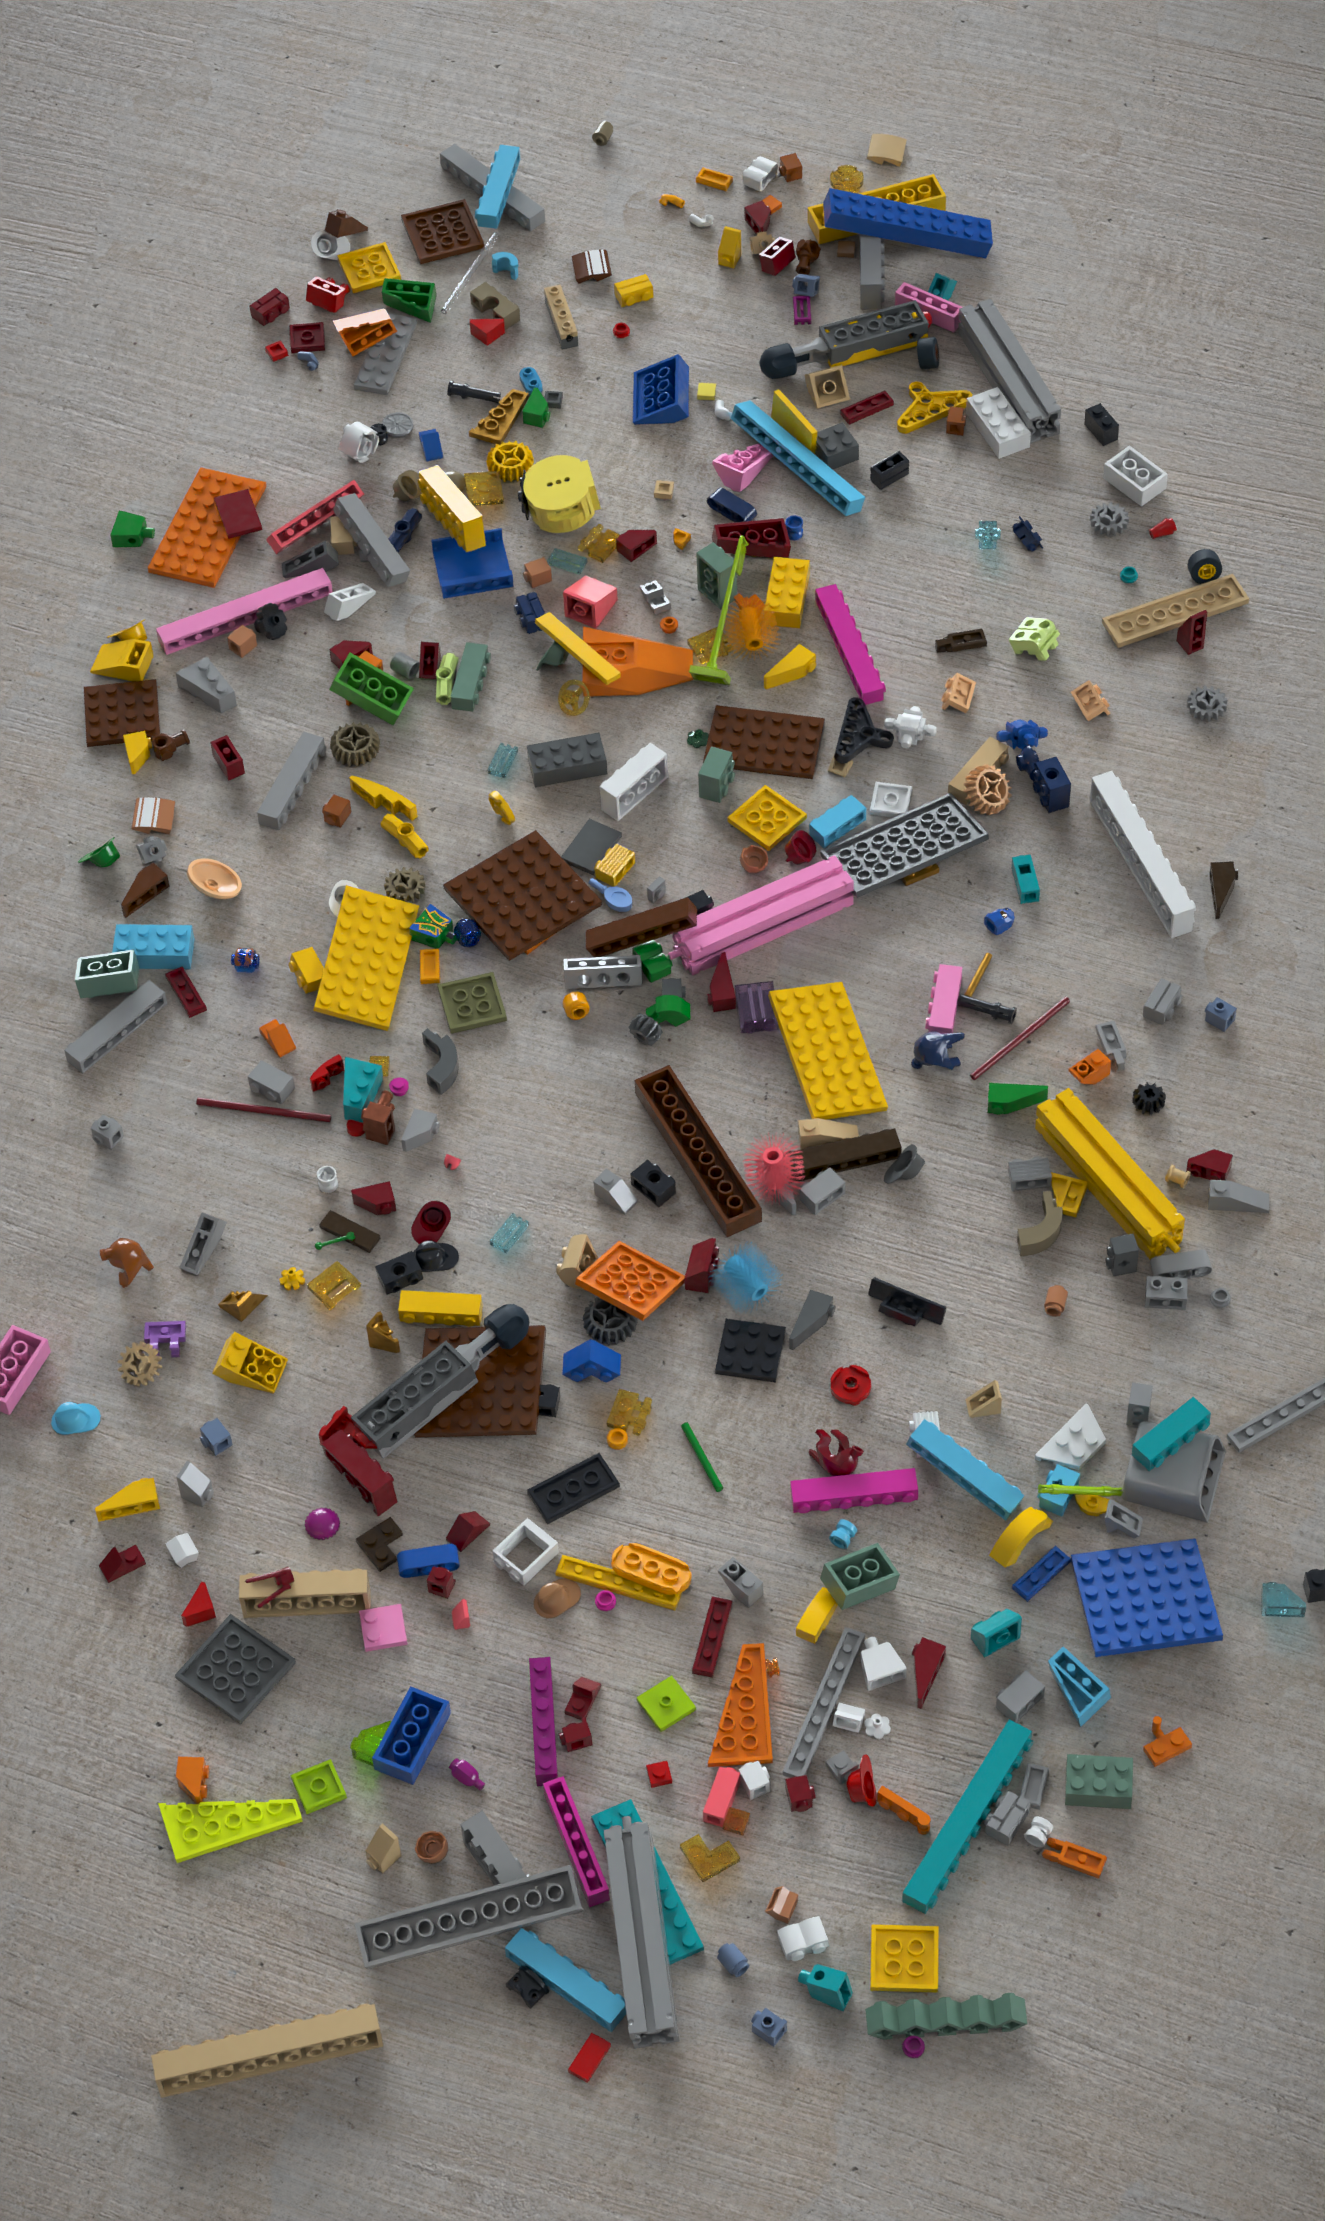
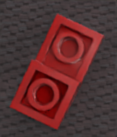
[310,1054,344,1092]

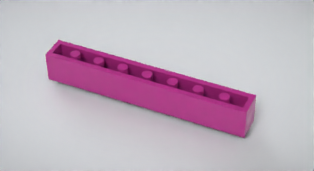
[815,584,886,705]

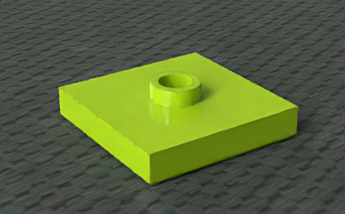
[636,1675,696,1732]
[290,1759,347,1815]

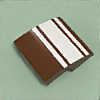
[572,250,612,284]

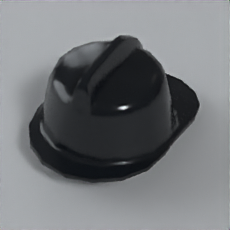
[413,1240,459,1272]

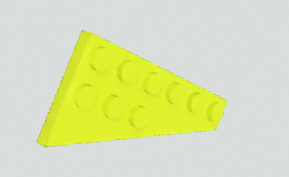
[158,1799,303,1863]

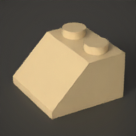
[804,365,850,408]

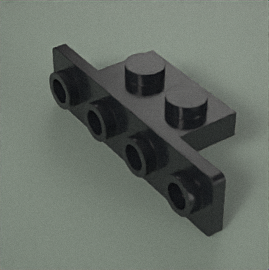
[868,1277,947,1327]

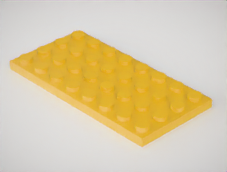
[313,885,419,1031]
[768,982,888,1120]

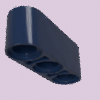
[707,487,757,523]

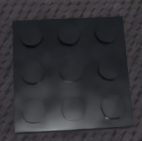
[715,1318,786,1383]

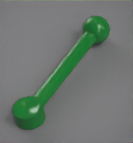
[315,1232,355,1250]

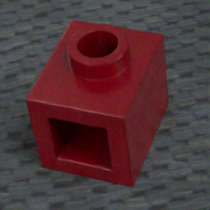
[785,1775,816,1812]

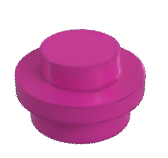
[389,1077,409,1096]
[595,1590,616,1611]

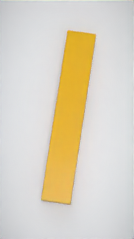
[535,612,621,685]
[555,1555,682,1611]

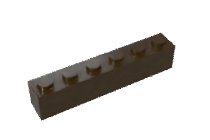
[784,1128,902,1184]

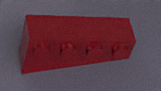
[712,518,791,558]
[321,1430,398,1517]

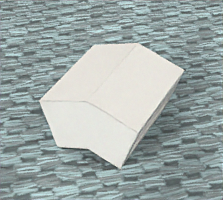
[165,1533,199,1568]
[833,1703,865,1733]

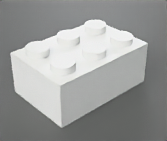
[1103,446,1168,507]

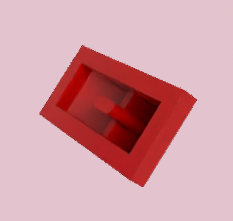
[470,319,505,346]
[181,1581,216,1627]

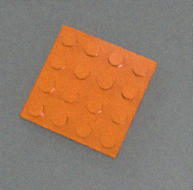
[575,1241,685,1321]

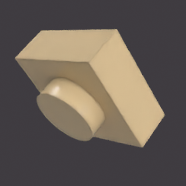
[654,480,674,500]

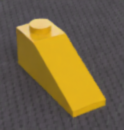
[764,644,816,690]
[95,1477,160,1522]

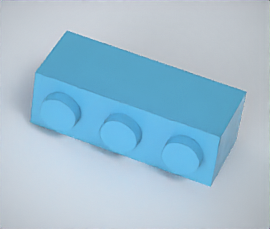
[809,795,866,848]

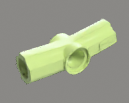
[436,653,459,705]

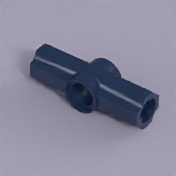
[388,508,422,553]

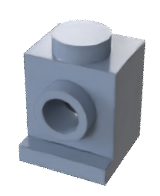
[792,274,820,297]
[751,2008,787,2047]

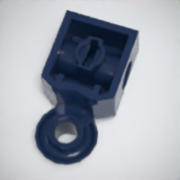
[1016,745,1071,813]

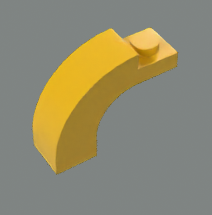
[989,1507,1053,1568]

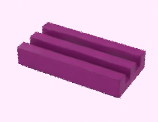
[793,296,811,325]

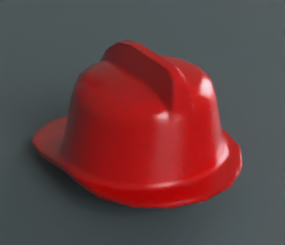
[847,1754,877,1807]

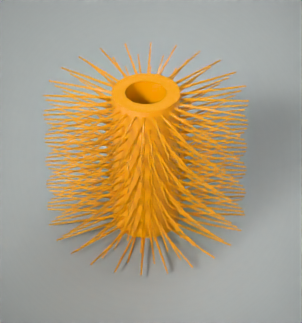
[723,596,781,662]

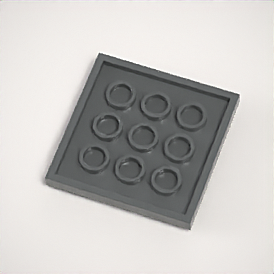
[175,1614,296,1725]

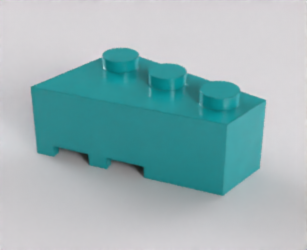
[343,1057,383,1123]

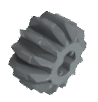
[629,1014,663,1046]

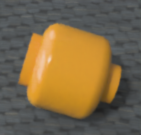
[562,991,590,1020]

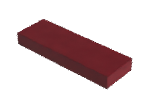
[840,390,894,425]
[165,966,207,1018]

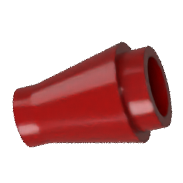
[1149,518,1177,539]

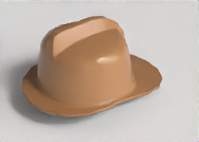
[534,1578,581,1619]

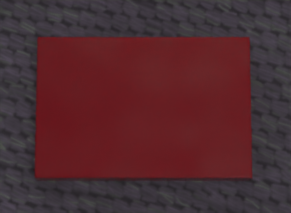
[214,489,262,539]

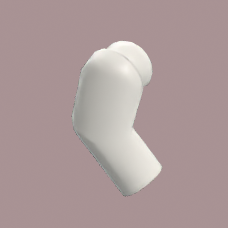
[688,214,714,227]

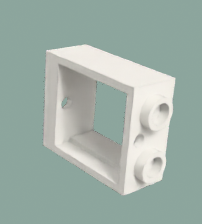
[493,1518,559,1585]

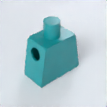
[798,1964,853,2012]

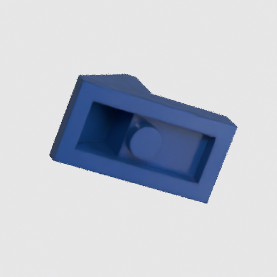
[419,429,443,462]

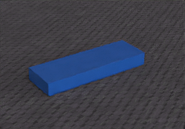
[1012,1545,1071,1602]

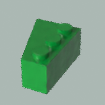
[381,278,437,323]

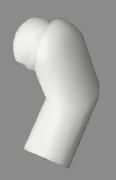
[715,400,732,421]

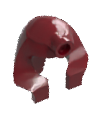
[809,1429,864,1476]

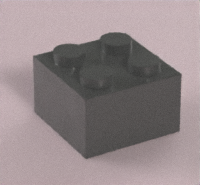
[815,422,859,469]

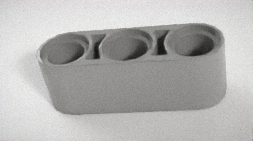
[1150,1250,1212,1279]

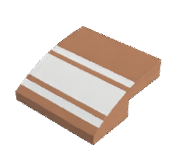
[131,797,175,834]

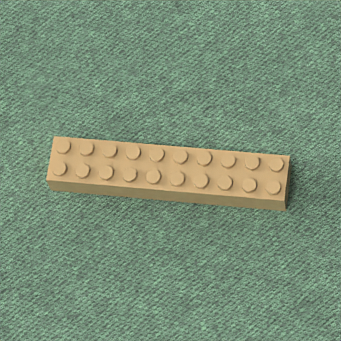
[151,2004,383,2098]

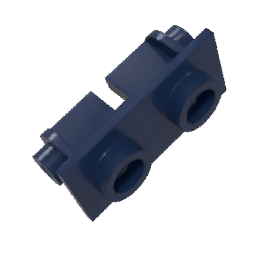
[1012,516,1043,552]

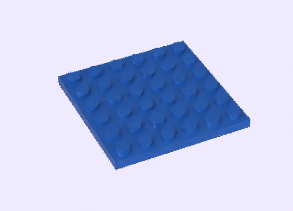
[1071,1538,1223,1657]

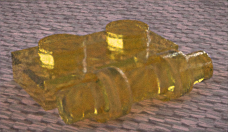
[578,524,620,563]
[687,626,734,664]
[607,1389,653,1436]

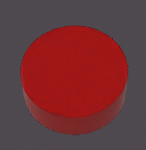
[346,1119,365,1137]

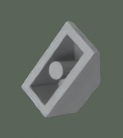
[401,1109,440,1152]
[593,1169,638,1215]
[176,1461,214,1507]

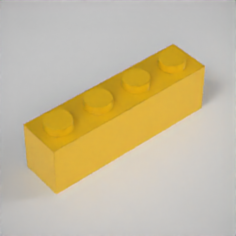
[398,1290,483,1327]

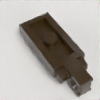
[935,628,987,653]

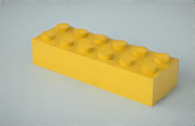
[418,465,486,552]

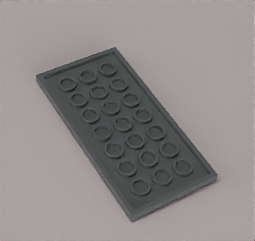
[820,793,989,898]

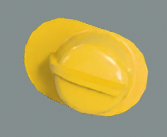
[107,619,147,641]

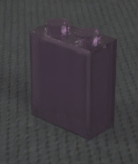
[735,981,779,1034]

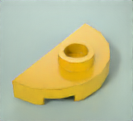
[1075,1494,1116,1517]

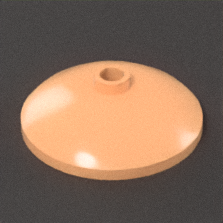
[187,859,242,899]

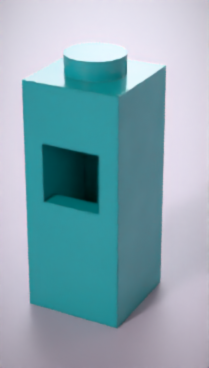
[1011,854,1040,904]

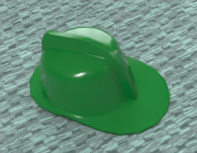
[78,837,120,868]

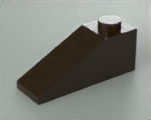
[1209,861,1238,919]

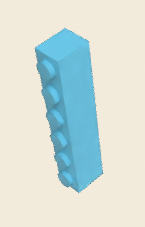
[475,145,521,229]
[906,1419,1025,1521]
[505,1928,626,2032]

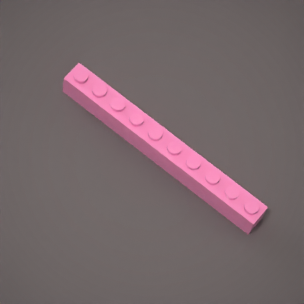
[156,568,333,655]

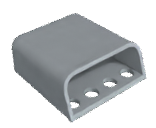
[1122,1421,1226,1523]

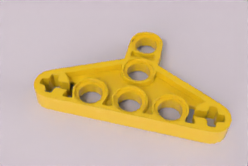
[897,381,973,434]

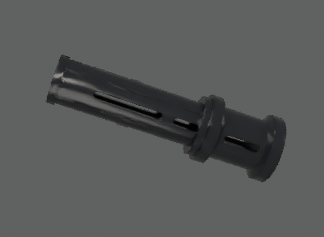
[447,380,501,404]
[957,994,1017,1024]

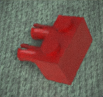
[306,276,350,313]

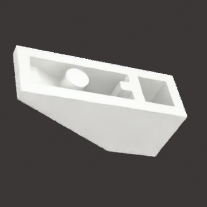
[324,583,376,621]

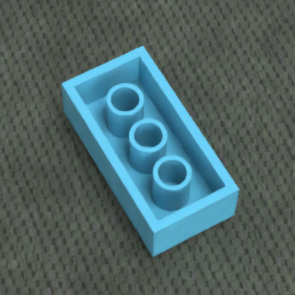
[112,924,195,969]

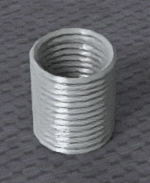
[390,652,420,679]

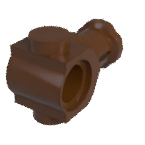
[796,239,821,275]
[151,729,190,761]

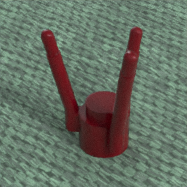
[245,1566,294,1608]

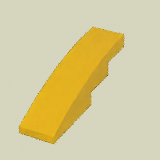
[349,776,418,821]

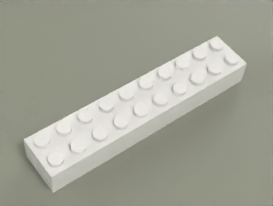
[1090,771,1196,938]

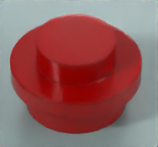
[613,322,630,338]

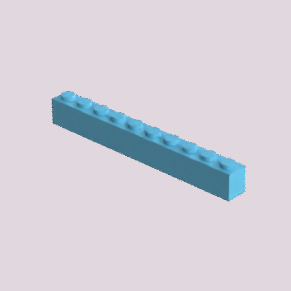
[731,400,865,516]

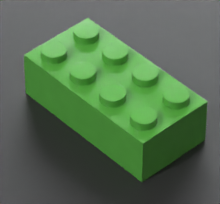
[329,653,414,726]

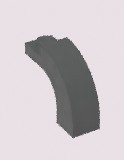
[422,1028,459,1095]

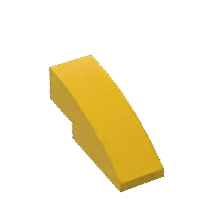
[796,1587,838,1644]

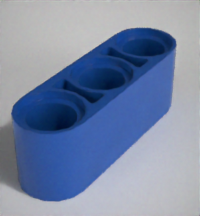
[397,1544,460,1578]

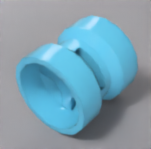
[829,1519,857,1549]

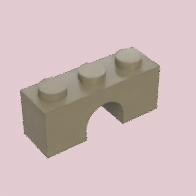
[470,282,520,330]

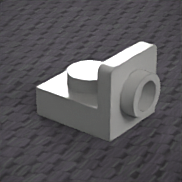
[826,1750,859,1785]

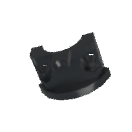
[506,1966,550,2009]

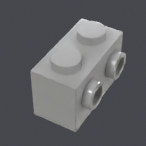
[1145,1276,1187,1310]

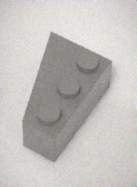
[176,657,237,713]

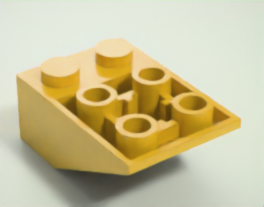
[90,639,154,681]
[212,1331,288,1394]

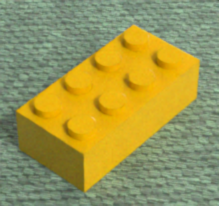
[764,557,810,628]

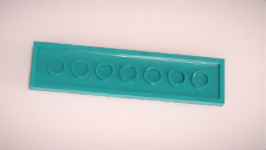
[591,1799,704,1965]

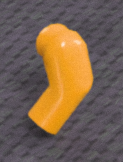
[659,194,685,208]

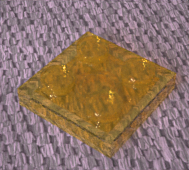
[464,471,504,506]

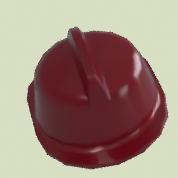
[785,830,817,865]
[411,1201,451,1244]

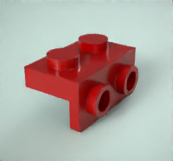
[319,1406,355,1446]

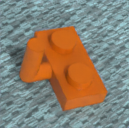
[1143,1716,1192,1767]

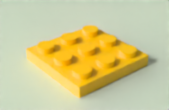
[337,242,401,293]
[727,785,807,851]
[870,1924,939,1993]

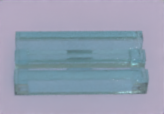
[547,548,587,574]
[487,743,518,778]
[490,1213,529,1253]

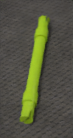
[1038,1484,1123,1497]

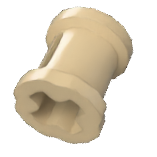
[1165,1164,1191,1189]

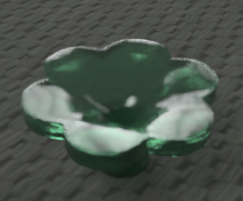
[687,729,709,748]

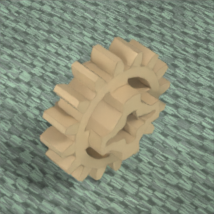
[118,1341,162,1387]

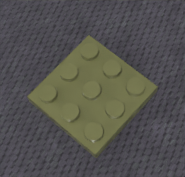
[437,972,507,1034]

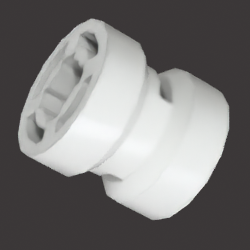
[317,1166,338,1193]
[1024,1816,1053,1847]

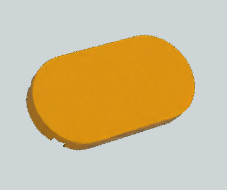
[611,1543,692,1595]

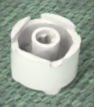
[338,422,379,463]

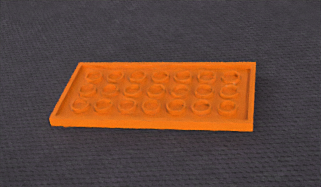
[148,467,266,588]

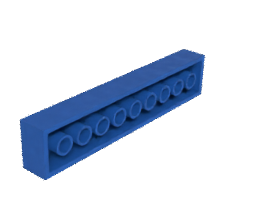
[823,188,993,258]

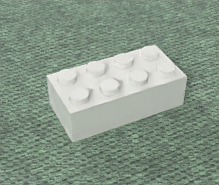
[966,387,1031,459]
[600,743,668,821]

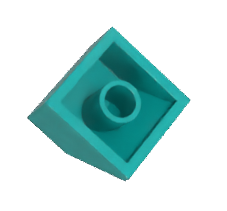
[971,1609,1022,1658]

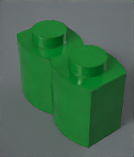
[632,940,673,983]

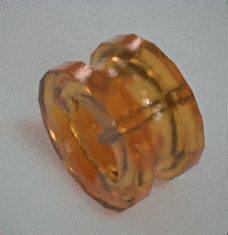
[765,1657,780,1678]

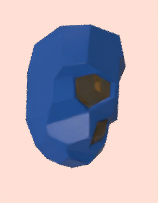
[984,908,1015,935]

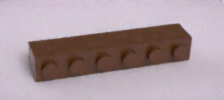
[586,897,697,957]

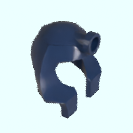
[911,1031,965,1071]

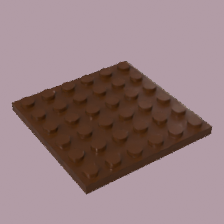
[443,830,602,961]
[414,1325,546,1438]

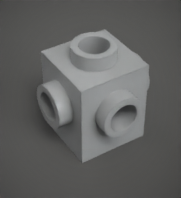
[136,836,167,864]
[91,1115,124,1150]

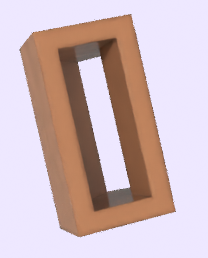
[765,1886,798,1924]

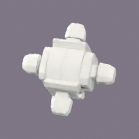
[884,706,937,748]

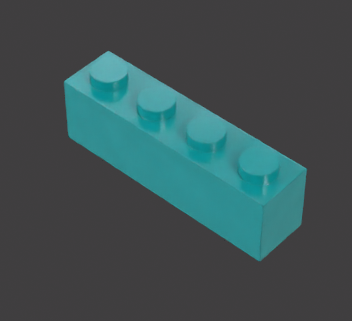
[1132,1397,1211,1471]

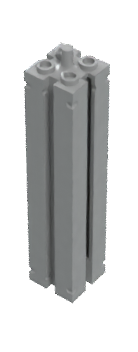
[958,299,1061,443]
[604,1816,680,2049]

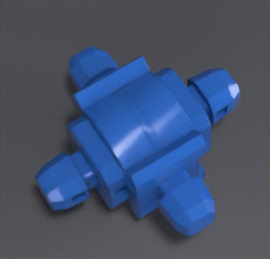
[996,719,1048,749]

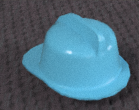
[51,1402,101,1435]

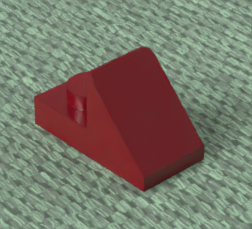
[99,1545,146,1583]
[564,1677,602,1720]

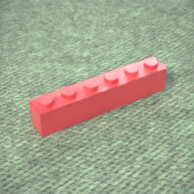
[266,480,364,554]

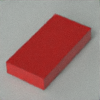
[568,2032,611,2083]

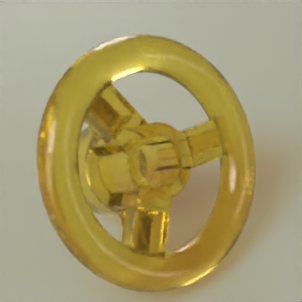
[558,679,590,716]

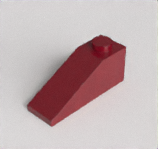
[1176,610,1208,655]
[707,952,736,1012]
[912,1637,946,1709]

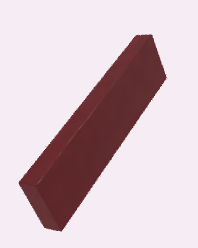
[692,1596,733,1678]

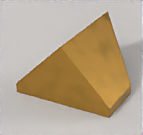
[218,1290,268,1322]
[366,1311,400,1353]

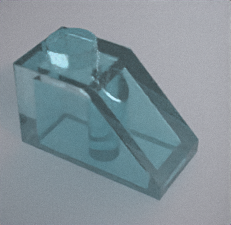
[1261,1582,1306,1617]

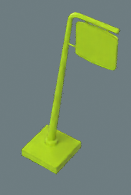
[689,535,748,686]

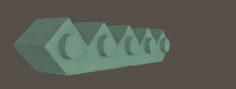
[865,1993,1027,2040]

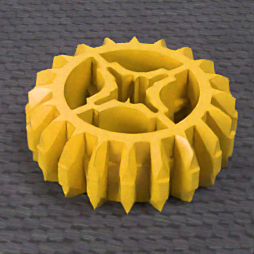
[486,440,534,482]

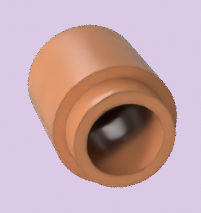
[1044,1285,1068,1317]

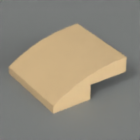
[867,134,907,167]

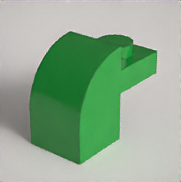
[646,995,691,1027]

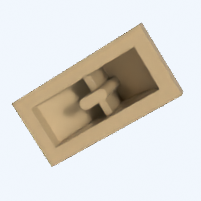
[965,1380,1002,1418]

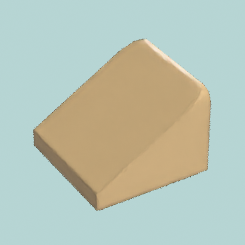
[828,755,853,777]

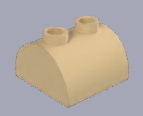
[556,1234,598,1290]

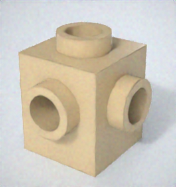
[750,231,775,255]

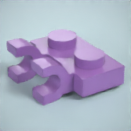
[144,1321,186,1358]

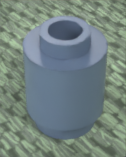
[717,1943,750,1977]

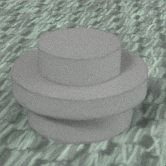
[1210,1288,1231,1308]

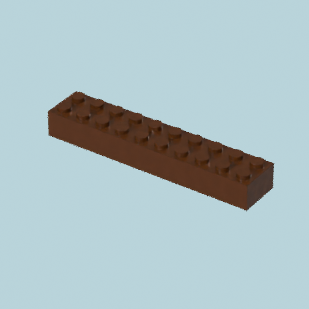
[634,1065,762,1237]

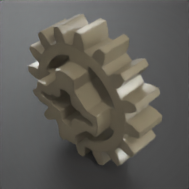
[384,867,426,903]

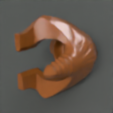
[100,1238,154,1288]

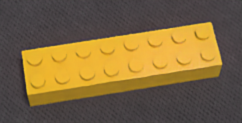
[807,174,946,244]

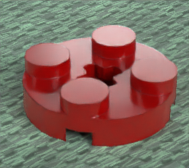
[831,1365,871,1406]

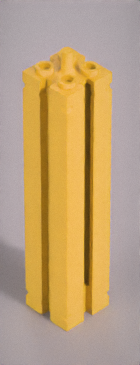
[1035,1088,1185,1260]

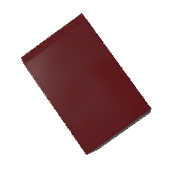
[419,641,441,679]
[446,1511,490,1552]

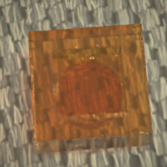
[723,1807,750,1836]

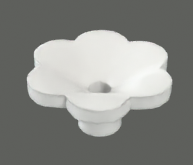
[864,1714,891,1739]

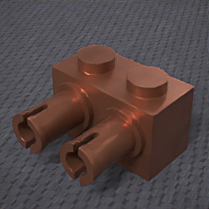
[361,1090,395,1145]

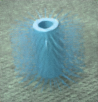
[709,1242,783,1314]

